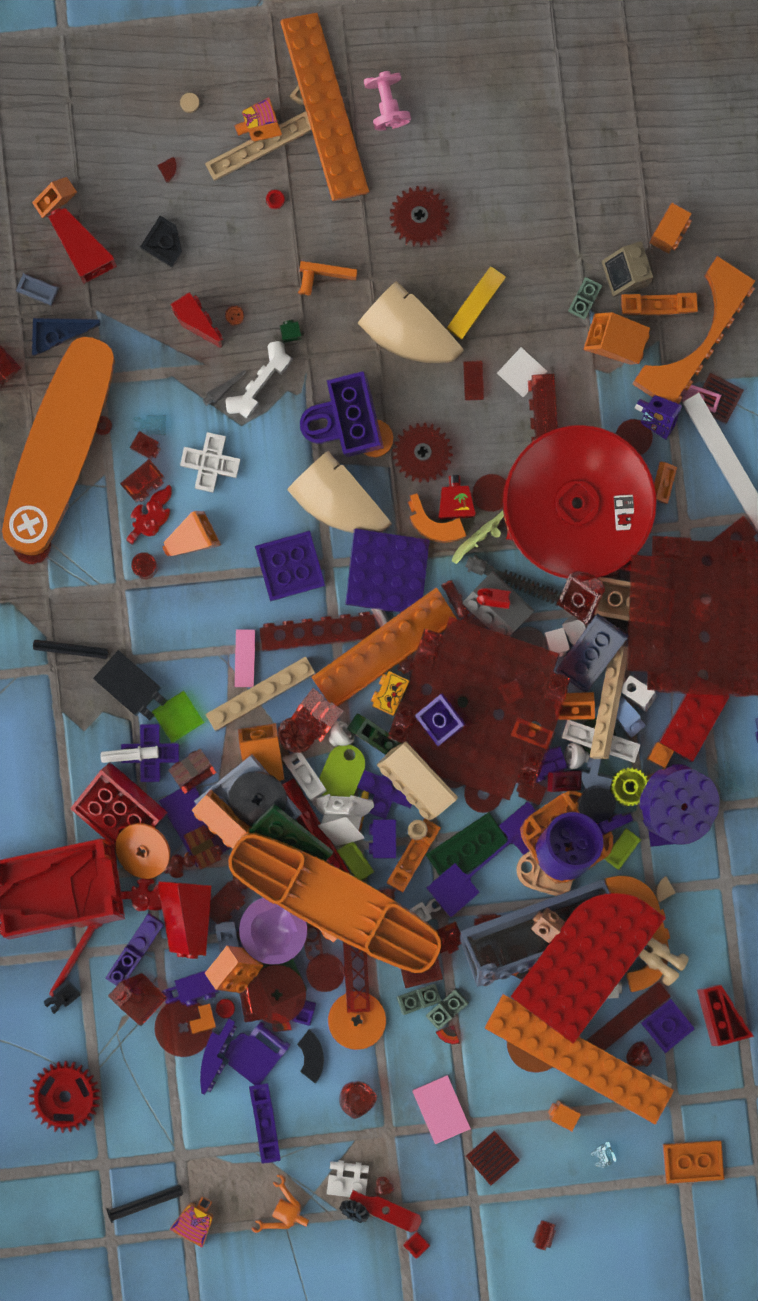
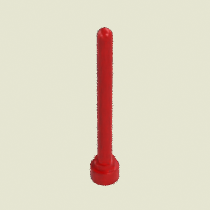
[49,924,103,997]

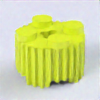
[610,768,649,806]

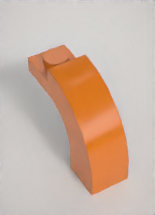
[408,493,466,543]

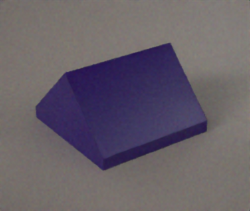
[415,693,465,746]

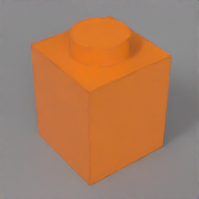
[646,742,674,769]

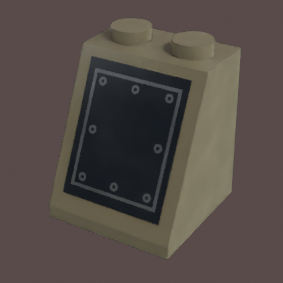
[601,241,653,297]

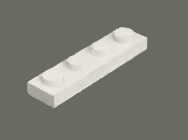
[561,720,640,763]

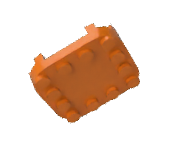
[520,791,614,884]

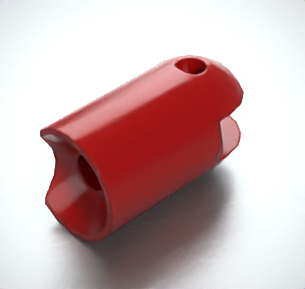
[477,588,511,609]

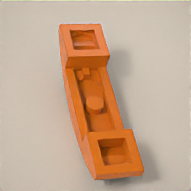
[621,293,698,315]
[386,818,441,893]

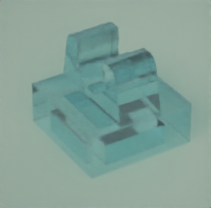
[590,1142,616,1168]

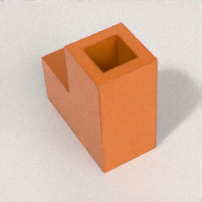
[189,1004,216,1034]

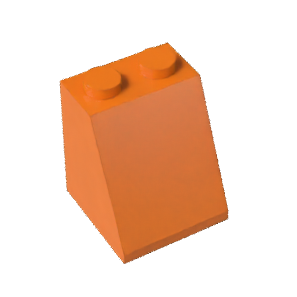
[583,312,650,365]
[238,723,285,781]

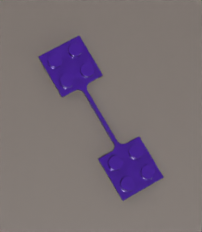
[426,801,536,918]

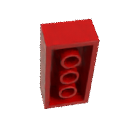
[658,676,731,762]

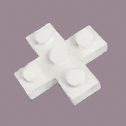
[180,432,240,493]

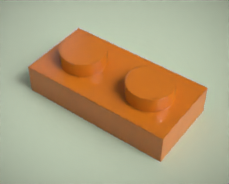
[654,462,677,504]

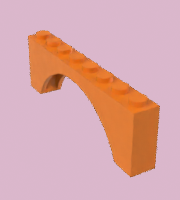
[633,256,755,404]

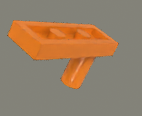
[300,261,357,295]

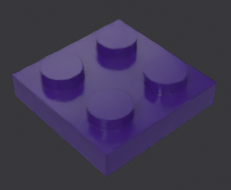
[640,999,695,1053]

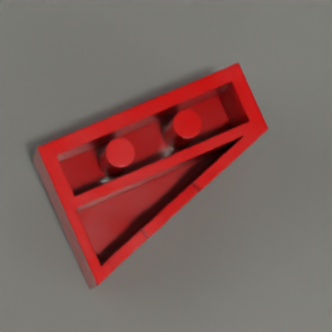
[697,985,754,1046]

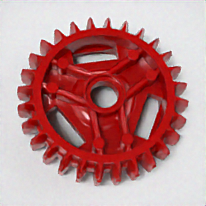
[29,1061,101,1133]

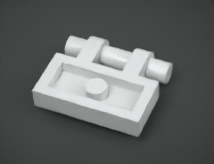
[327,1160,369,1197]

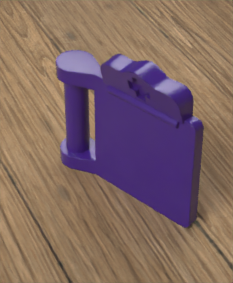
[224,1021,291,1085]

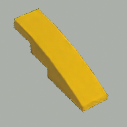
[446,266,506,340]

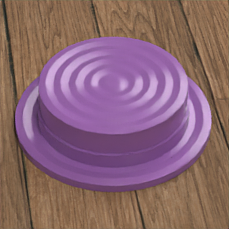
[239,898,307,964]

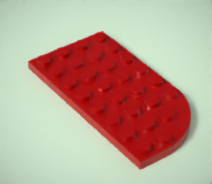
[510,893,666,1044]

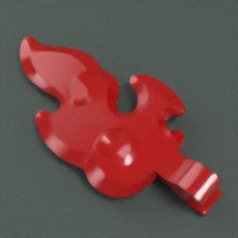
[126,485,172,545]
[121,878,162,911]

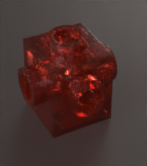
[437,921,461,954]

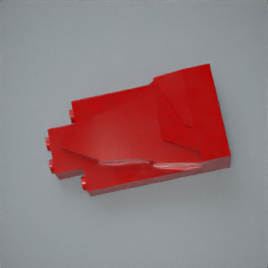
[0,838,125,940]

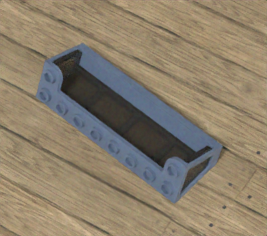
[460,879,610,987]

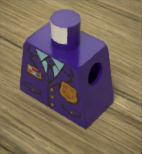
[635,395,682,440]

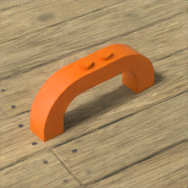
[604,876,670,992]

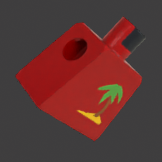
[438,475,475,520]

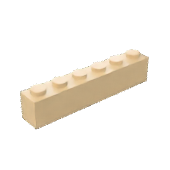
[205,656,315,732]

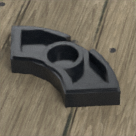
[297,1029,324,1084]

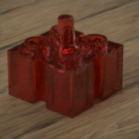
[291,688,343,742]

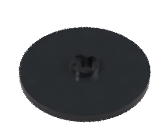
[229,771,287,825]

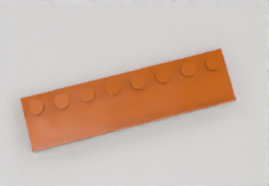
[311,588,458,709]

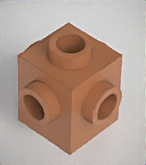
[531,907,565,943]

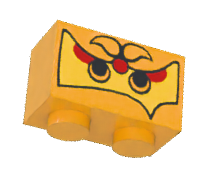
[371,671,409,716]

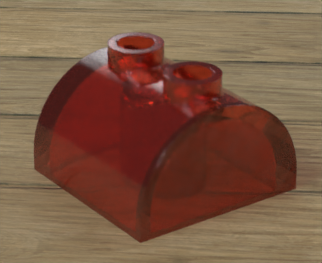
[557,571,605,625]

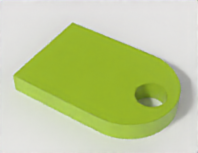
[319,745,365,797]

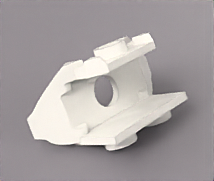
[312,794,374,831]

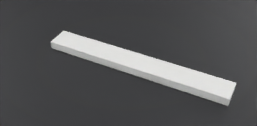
[682,393,758,533]

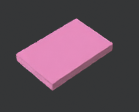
[412,1075,471,1144]

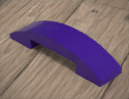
[249,1083,281,1164]

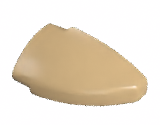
[358,281,464,363]
[287,451,392,533]

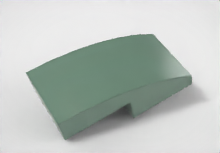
[568,277,602,320]
[396,983,442,1015]
[426,988,469,1030]

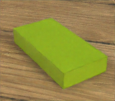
[604,828,642,870]
[337,842,375,881]

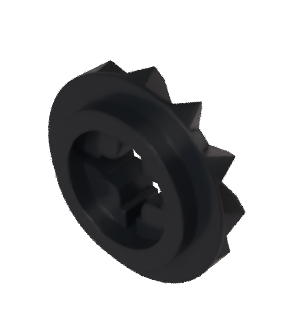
[339,1200,370,1223]

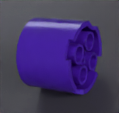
[535,812,603,881]

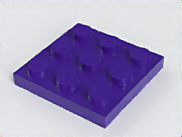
[255,531,325,602]

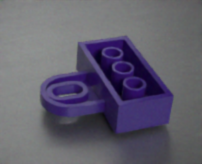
[300,371,384,457]

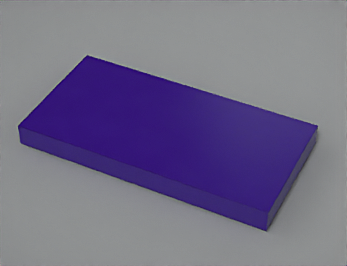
[159,782,230,868]

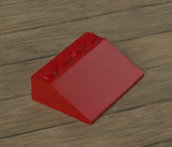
[70,762,168,849]

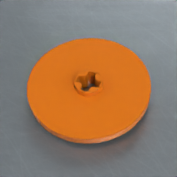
[116,823,170,879]
[328,991,386,1050]

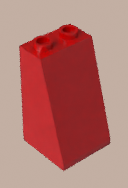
[48,208,117,284]
[158,881,212,959]

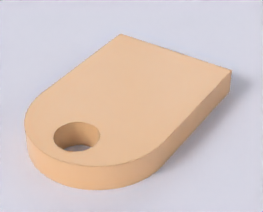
[516,852,573,896]

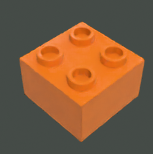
[649,203,692,254]
[205,946,264,993]

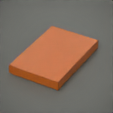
[663,1140,724,1184]

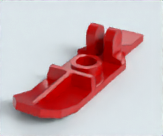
[349,1190,422,1233]

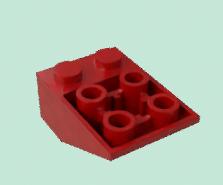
[170,292,223,348]

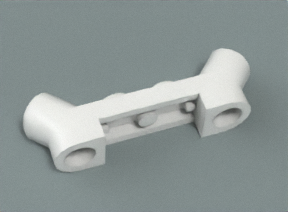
[226,341,293,419]

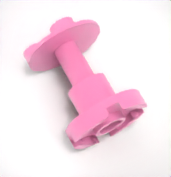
[364,71,411,131]

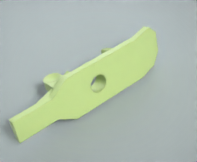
[452,510,504,564]

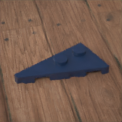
[32,318,100,356]

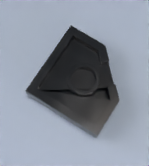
[140,216,182,268]

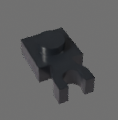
[44,980,81,1014]

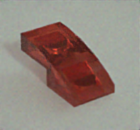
[463,361,484,400]

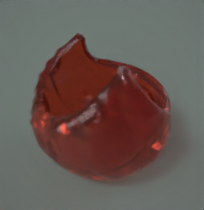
[339,1081,378,1119]

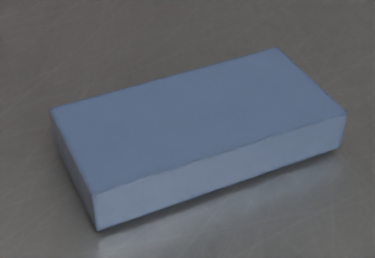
[16,273,59,306]

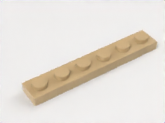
[205,111,312,181]
[590,646,630,759]

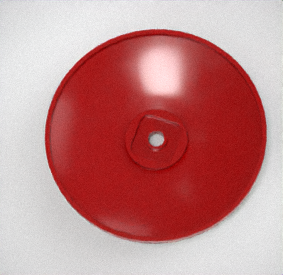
[503,425,656,580]

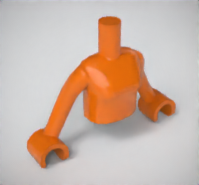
[251,1174,310,1233]

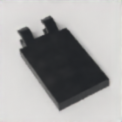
[93,650,168,721]

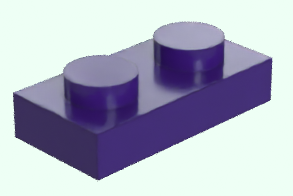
[597,813,633,835]

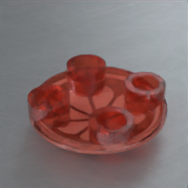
[277,717,315,753]

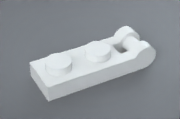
[282,747,327,801]

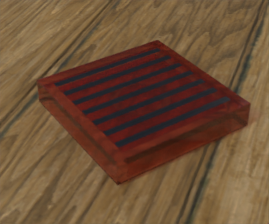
[700,373,744,424]
[465,1130,520,1186]

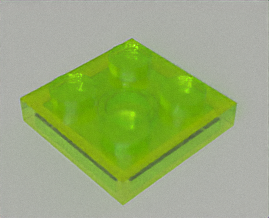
[152,690,205,743]

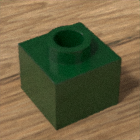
[279,320,302,343]

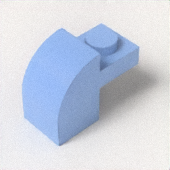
[616,696,646,738]

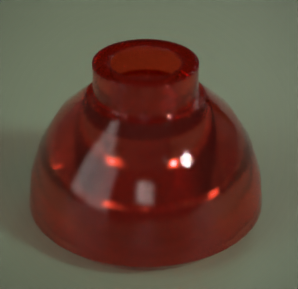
[626,1041,652,1067]

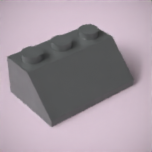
[462,571,535,643]

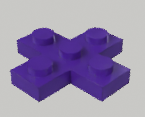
[121,724,179,782]
[357,770,412,820]

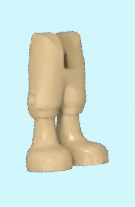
[639,938,689,986]

